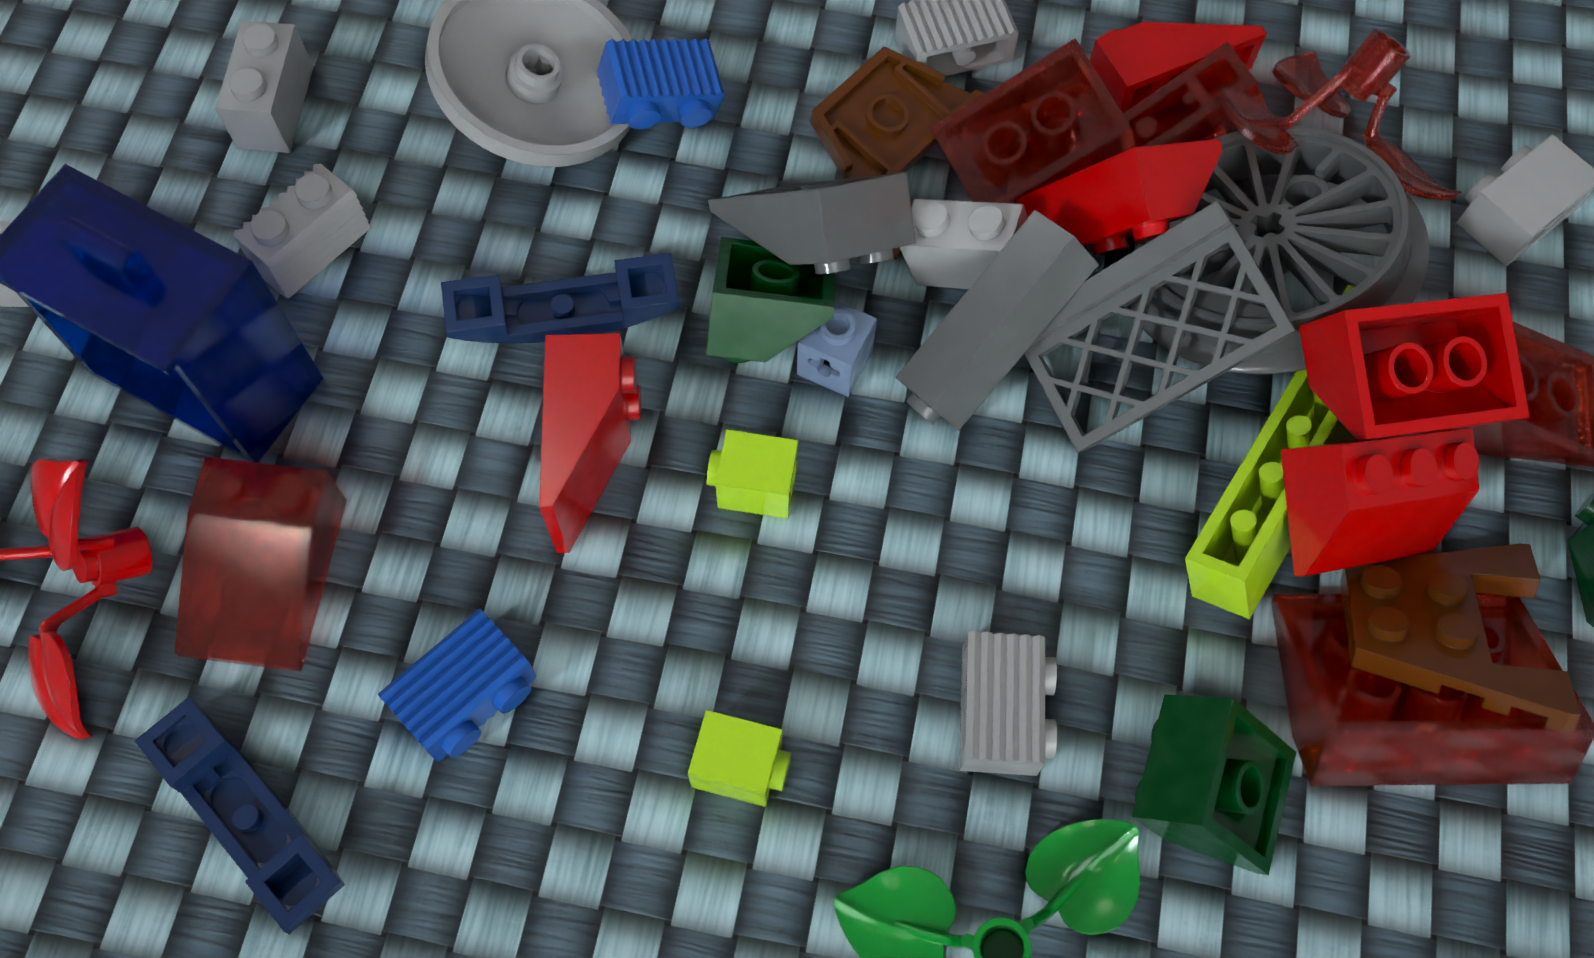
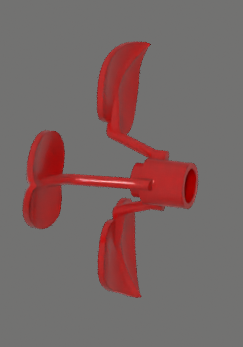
[0,458,152,739]

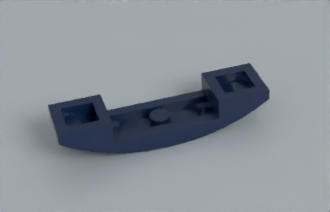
[441,253,680,344]
[135,697,345,934]

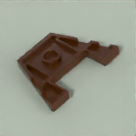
[809,46,1035,260]
[1340,543,1581,734]

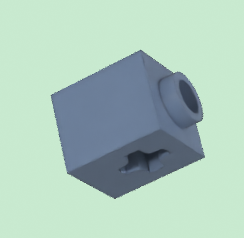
[797,300,877,397]

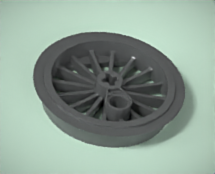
[1118,125,1429,374]

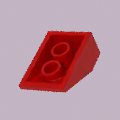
[539,333,642,553]

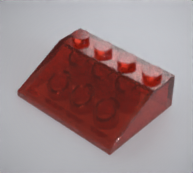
[1271,593,1594,786]

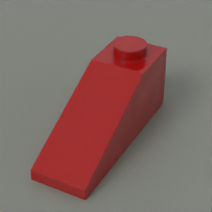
[1086,22,1267,120]

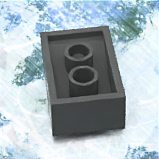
[708,172,916,274]

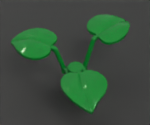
[834,819,1140,958]

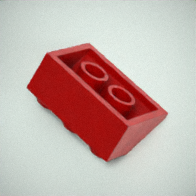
[1017,139,1222,256]
[1299,293,1530,441]
[1281,428,1479,576]

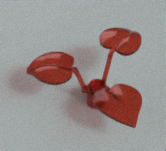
[1214,29,1461,200]

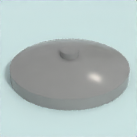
[425,0,633,167]

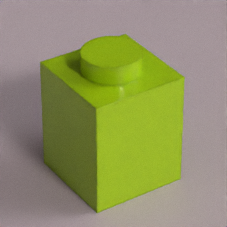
[707,429,798,519]
[688,710,792,807]

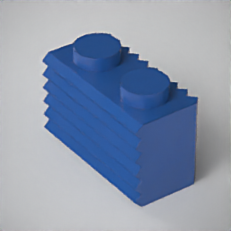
[597,38,725,129]
[377,608,537,762]

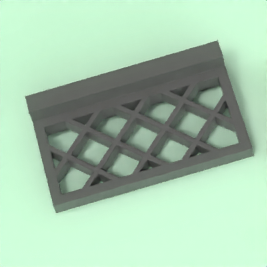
[1024,200,1297,453]

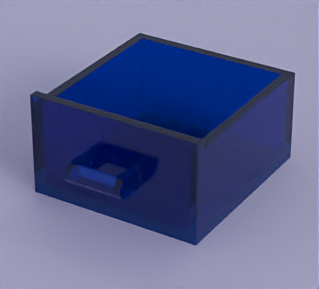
[0,164,323,465]

